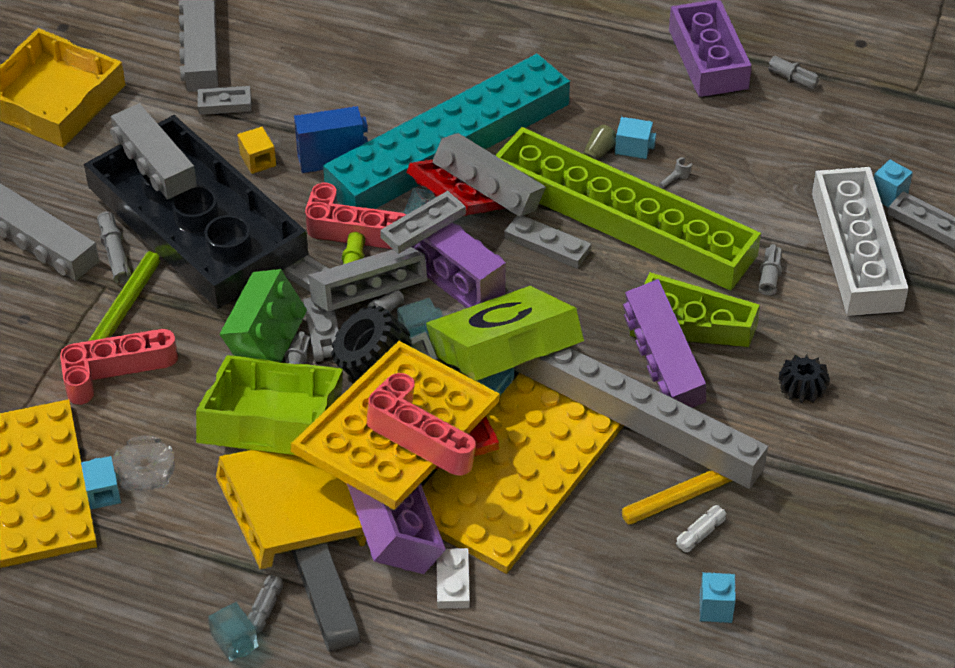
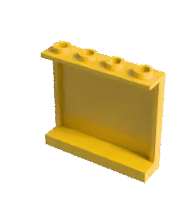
[216,450,366,569]

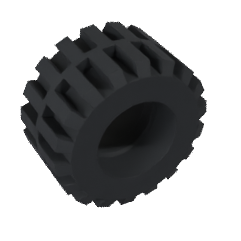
[331,305,412,381]

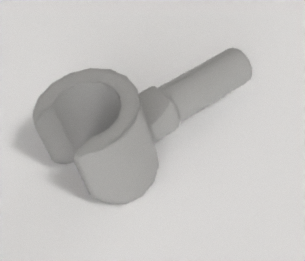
[659,157,692,188]

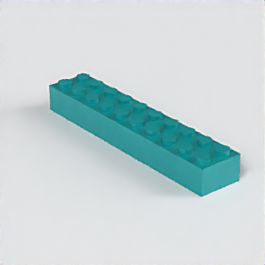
[323,54,570,209]

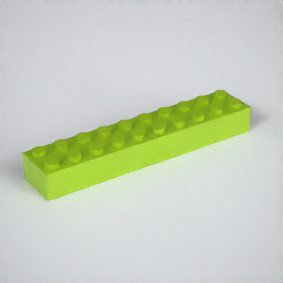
[495,127,761,291]

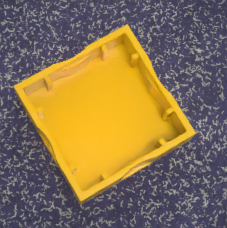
[0,28,126,148]

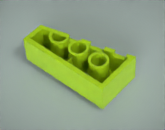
[630,272,760,347]

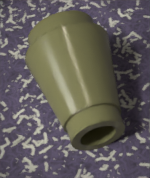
[582,125,616,160]

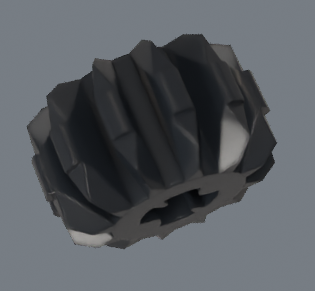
[778,354,830,404]

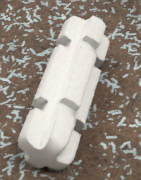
[676,505,726,552]

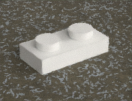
[437,548,469,609]

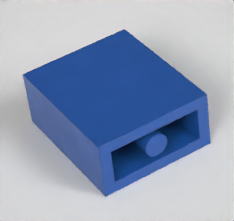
[294,106,368,173]

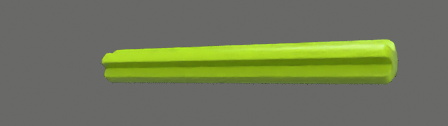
[88,251,160,341]

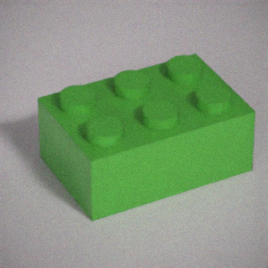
[219,269,307,363]

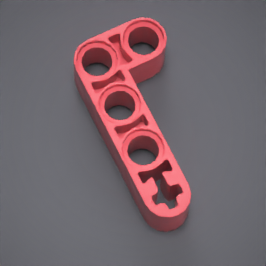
[305,183,407,249]
[60,329,178,405]
[367,373,475,475]

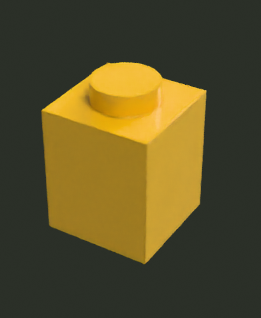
[237,126,276,174]

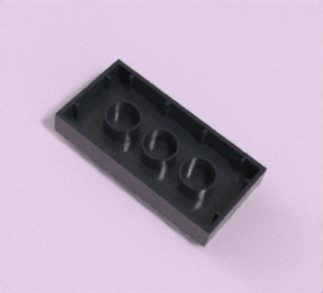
[84,115,309,309]

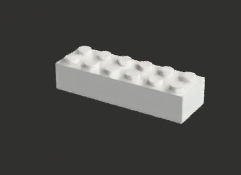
[812,167,908,316]

